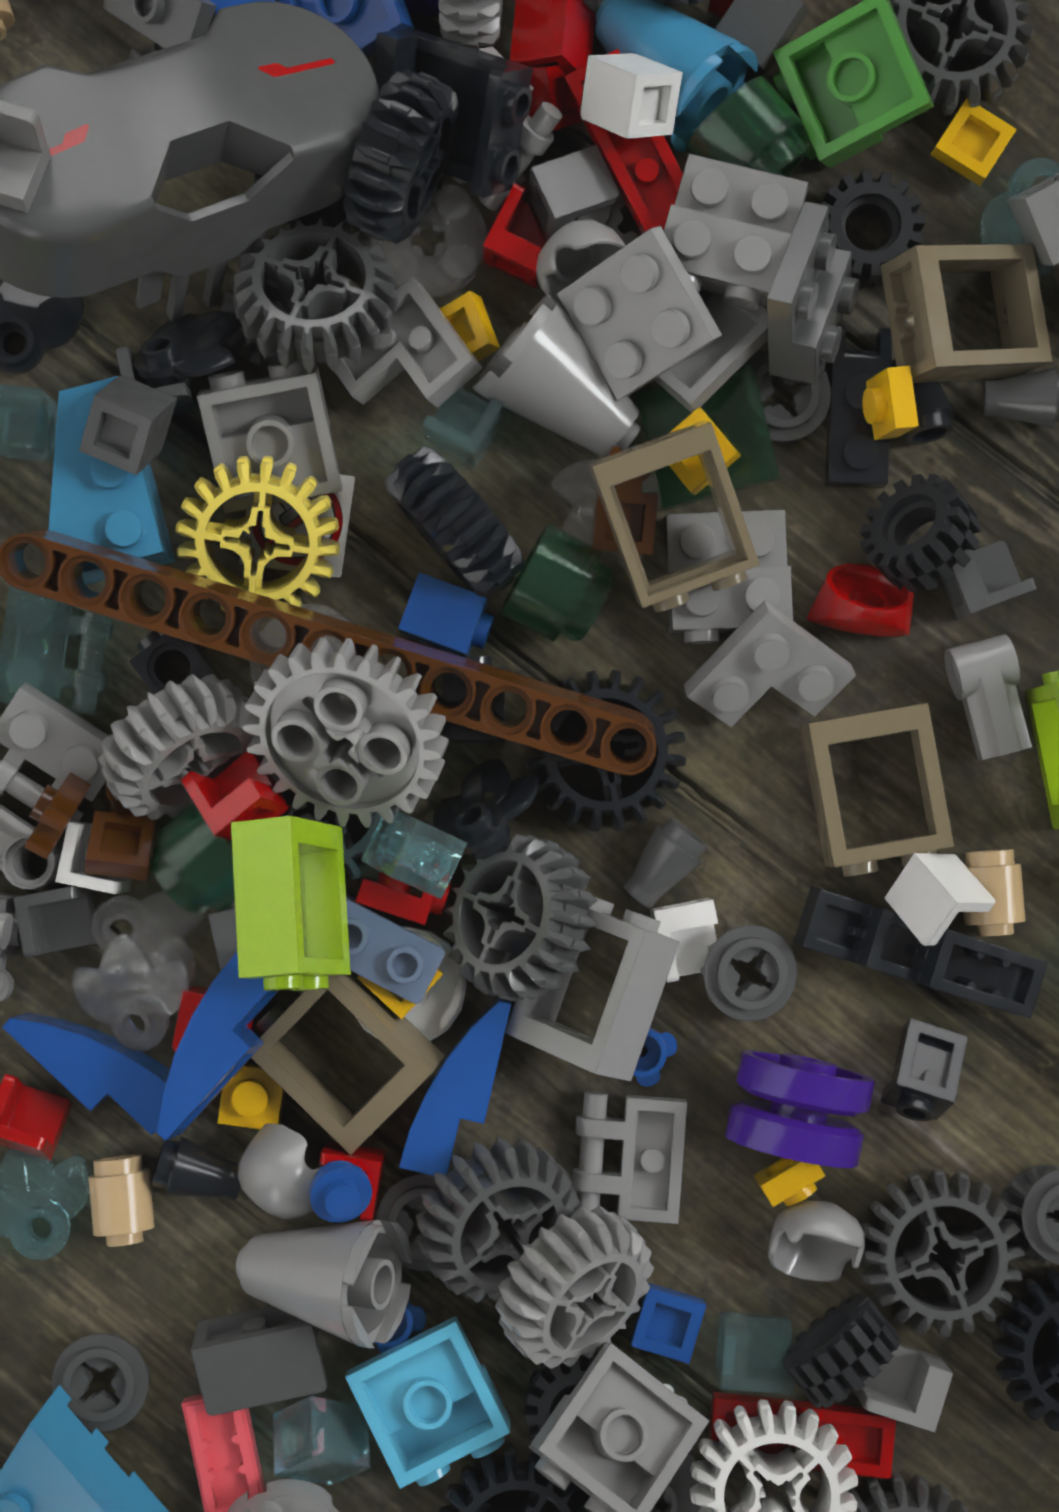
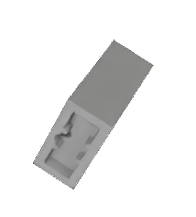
[505,897,680,1081]

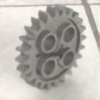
[243,638,449,828]

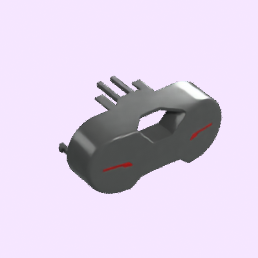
[0,1,379,322]

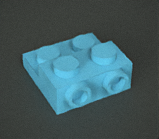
[345,1316,511,1489]

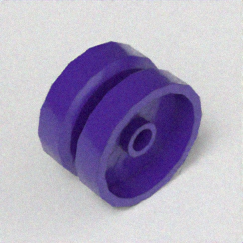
[725,1050,875,1168]

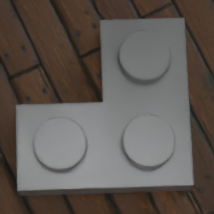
[335,277,483,408]
[684,600,856,727]

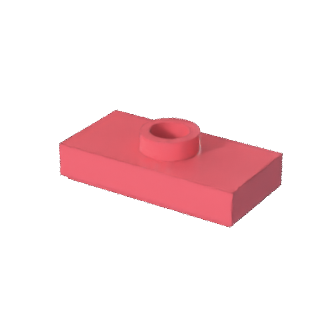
[181,1394,266,1512]

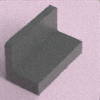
[191,1306,327,1416]

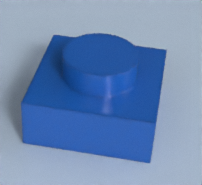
[630,1282,707,1364]

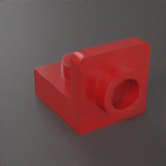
[355,863,452,925]

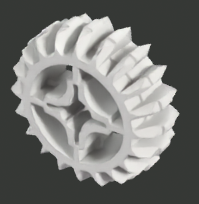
[689,1398,858,1512]

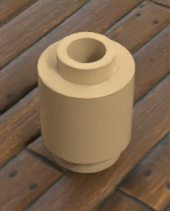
[963,849,1026,936]
[88,1154,155,1247]

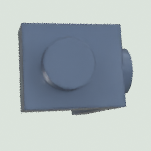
[346,893,445,1004]

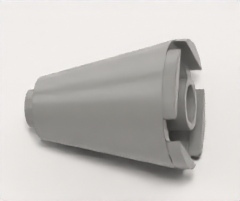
[472,293,641,457]
[236,1219,412,1348]

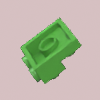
[773,0,934,168]

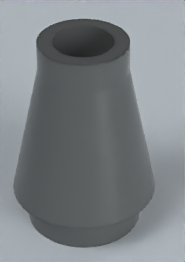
[983,367,1059,428]
[623,817,708,908]

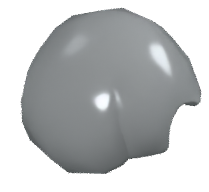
[536,219,626,308]
[238,1123,322,1219]
[768,1200,865,1282]

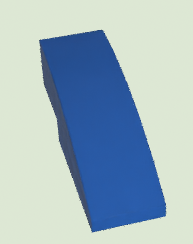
[156,952,279,1141]
[399,997,511,1176]
[2,1012,170,1136]

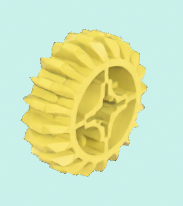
[175,456,340,619]

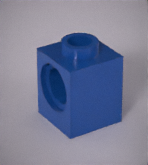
[398,572,495,657]

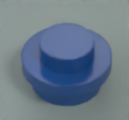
[309,1160,372,1222]

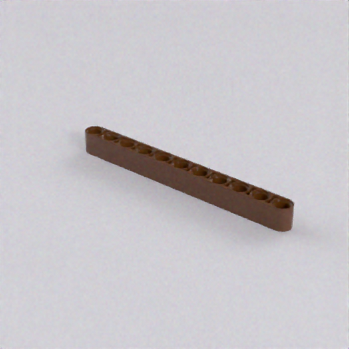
[0,529,657,775]

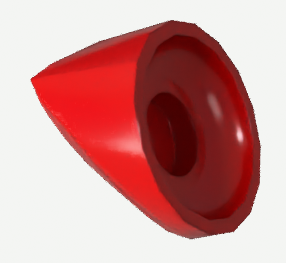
[806,563,914,637]

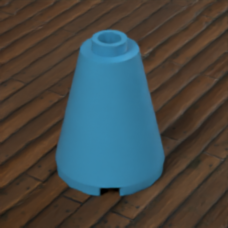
[595,0,758,153]

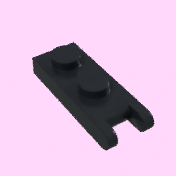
[825,326,892,488]

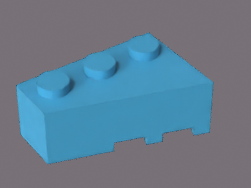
[48,376,176,585]
[0,1385,169,1512]

